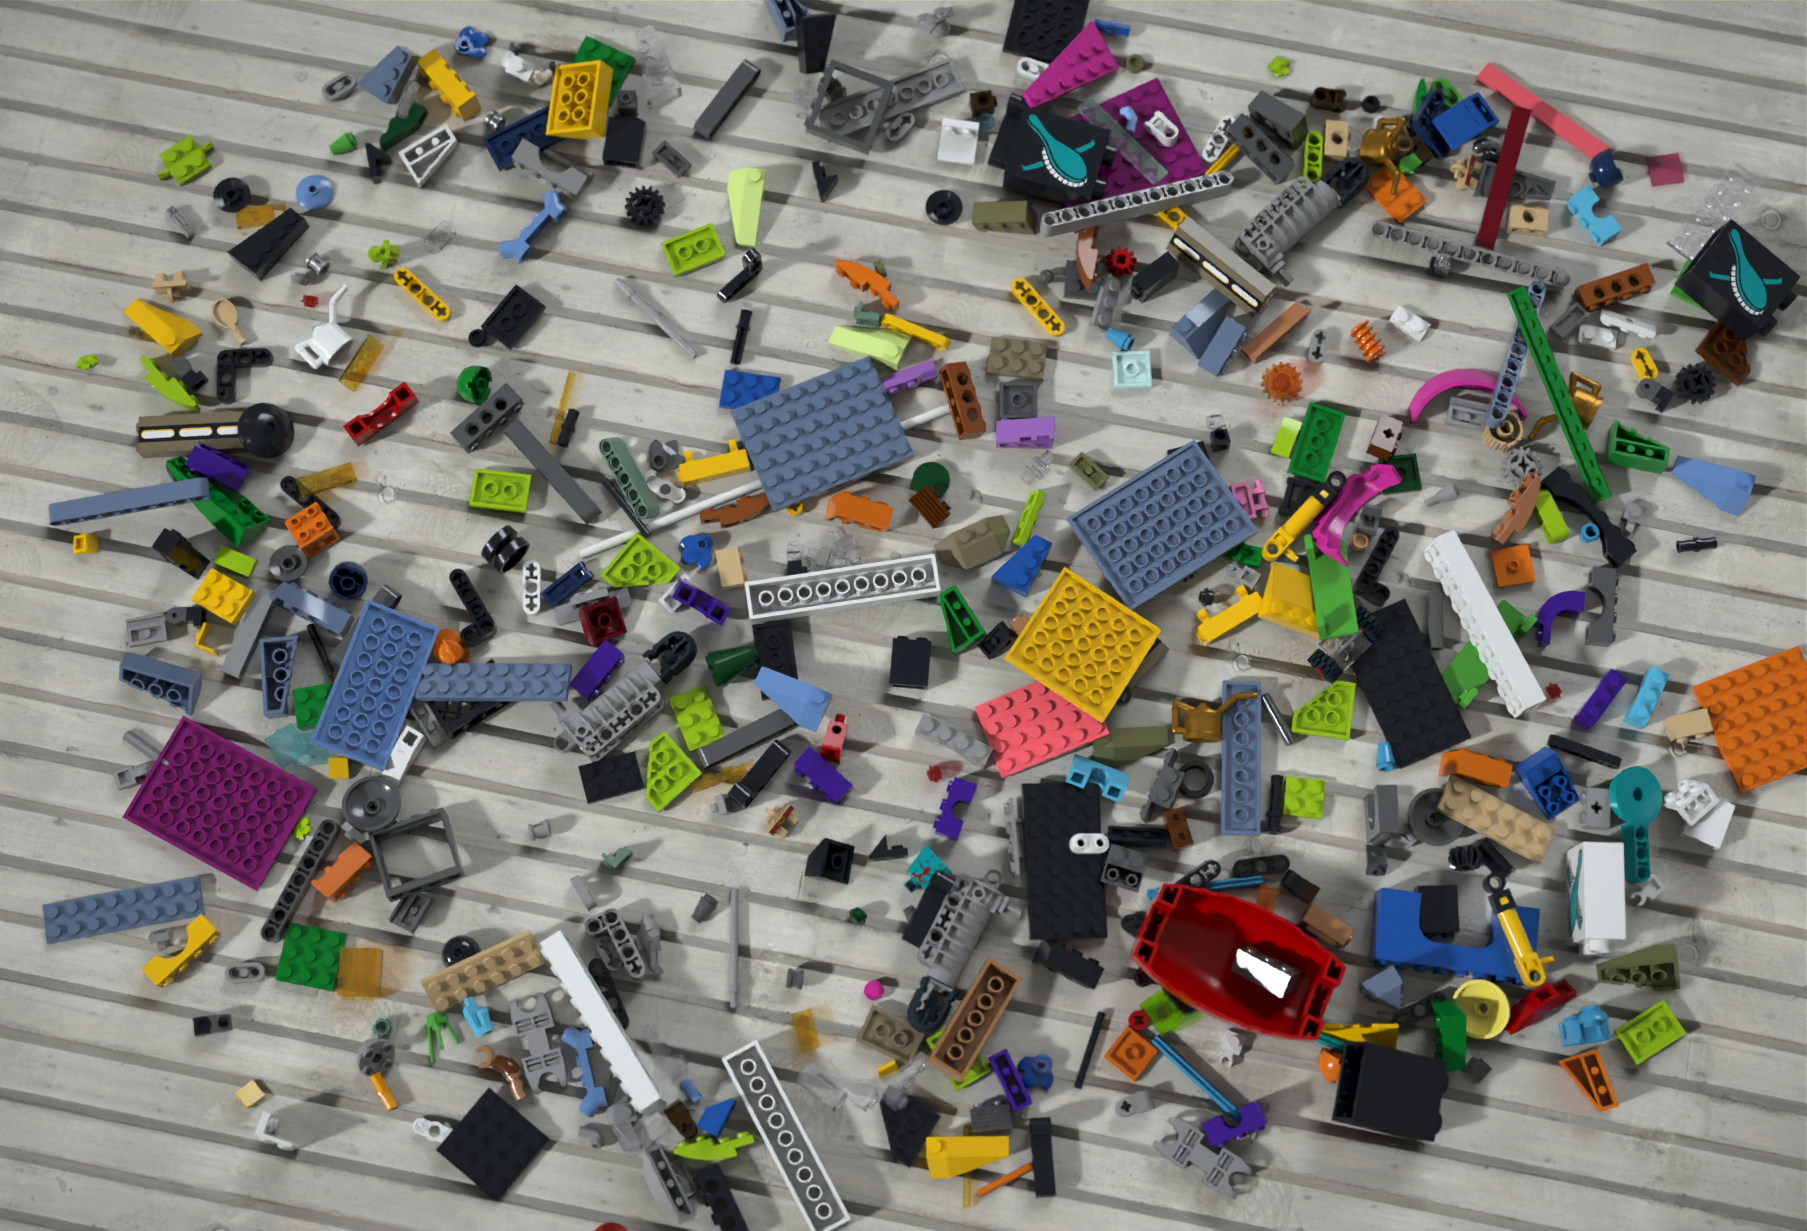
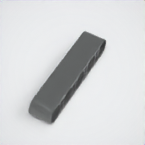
[693,59,761,139]
[330,584,402,666]

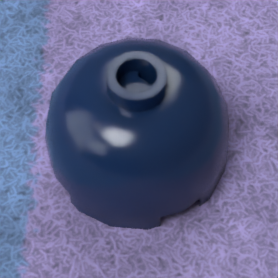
[1588,150,1624,188]
[328,561,368,601]

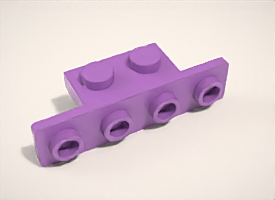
[880,360,938,395]

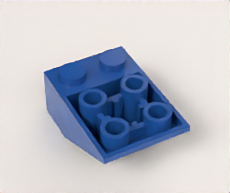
[1432,92,1500,150]
[1514,747,1580,820]

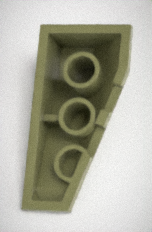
[1091,726,1170,769]
[1596,944,1681,991]

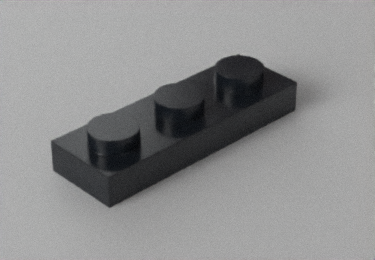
[1107,826,1167,848]

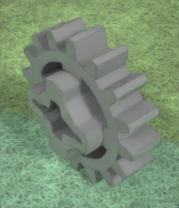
[1500,447,1543,488]

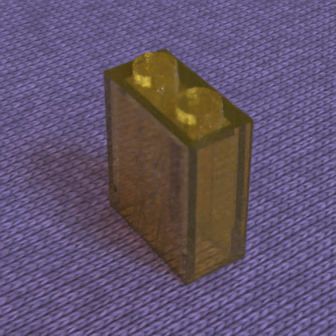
[337,947,384,1001]

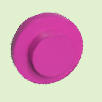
[864,981,884,1001]

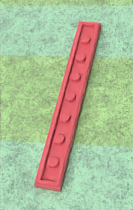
[1476,63,1609,159]

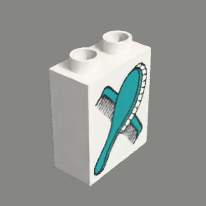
[1565,842,1626,957]

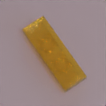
[338,334,385,392]
[296,462,357,498]
[690,764,748,793]

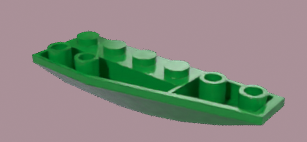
[166,456,271,547]

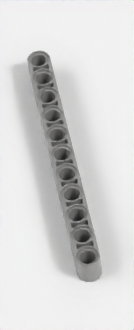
[1040,171,1233,237]
[1371,220,1570,288]

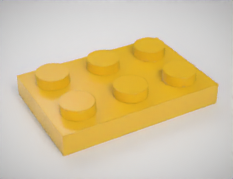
[190,568,256,626]

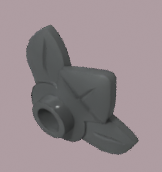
[649,439,685,472]

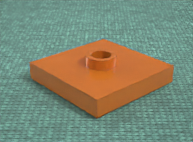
[1489,544,1536,589]

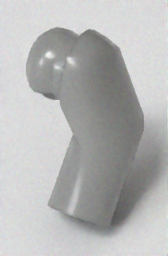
[578,1126,604,1150]

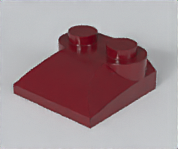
[579,596,627,646]

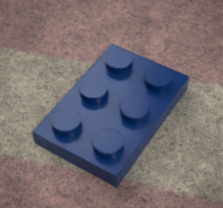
[719,370,781,409]

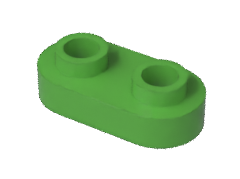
[1430,77,1462,109]

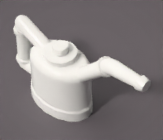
[295,284,354,369]

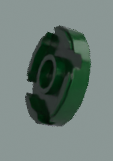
[912,462,950,498]

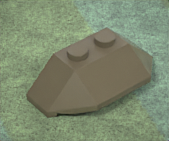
[934,515,1011,570]

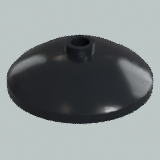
[237,403,294,459]

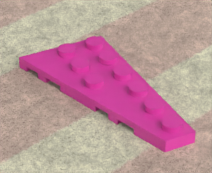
[1022,21,1119,109]

